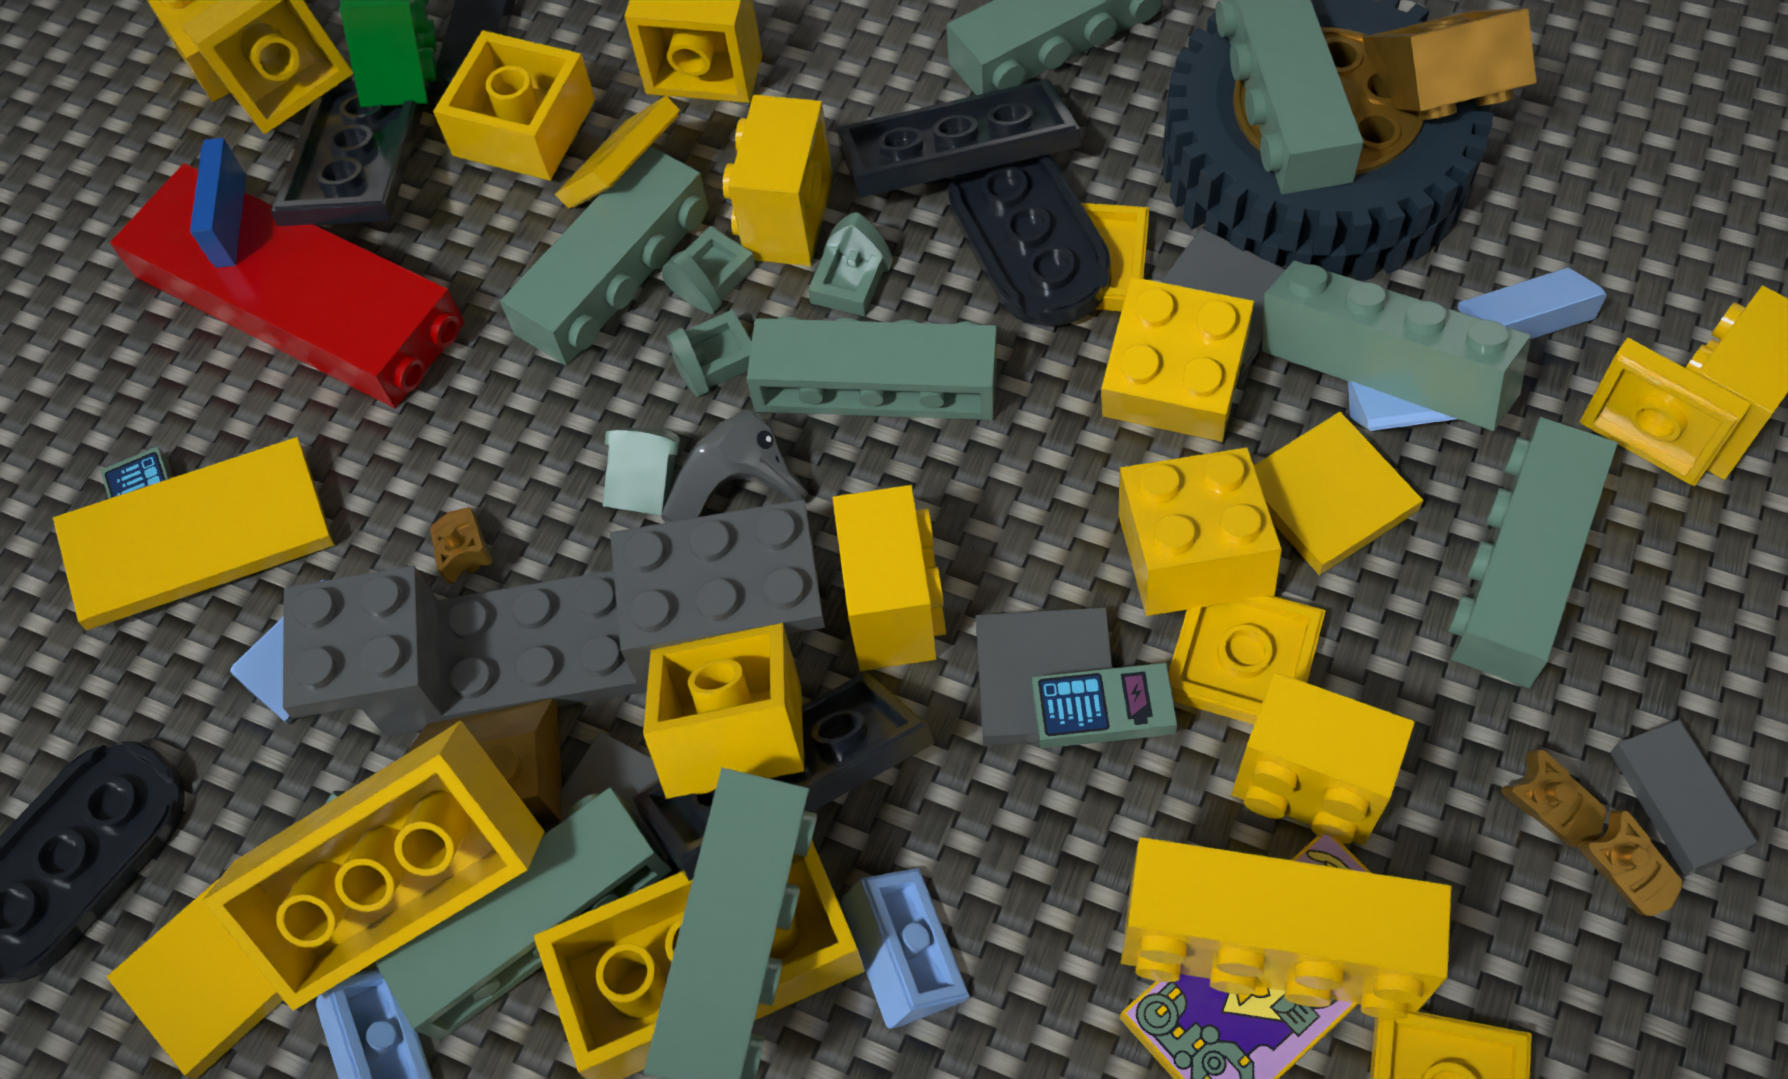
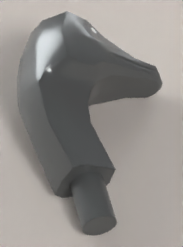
[661,410,809,523]

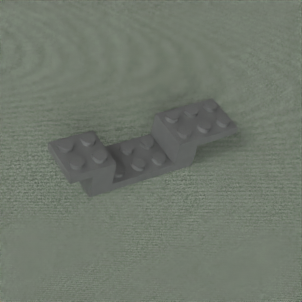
[283,499,825,737]

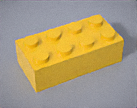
[202,721,545,1011]
[1121,837,1451,1020]
[533,839,865,1079]

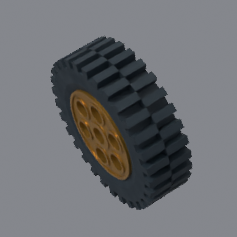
[1162,0,1494,281]

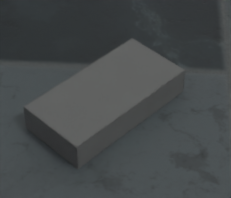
[1610,719,1758,877]

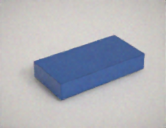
[190,138,246,268]

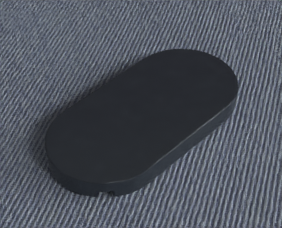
[948,154,1112,326]
[0,741,185,984]

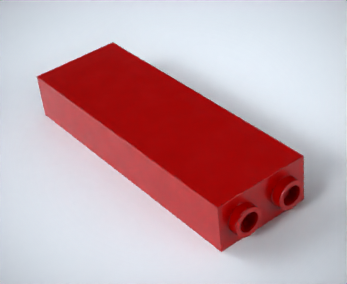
[109,163,465,409]

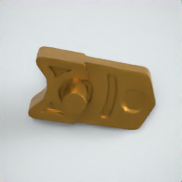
[430,507,492,585]
[1501,750,1606,848]
[1577,810,1683,916]

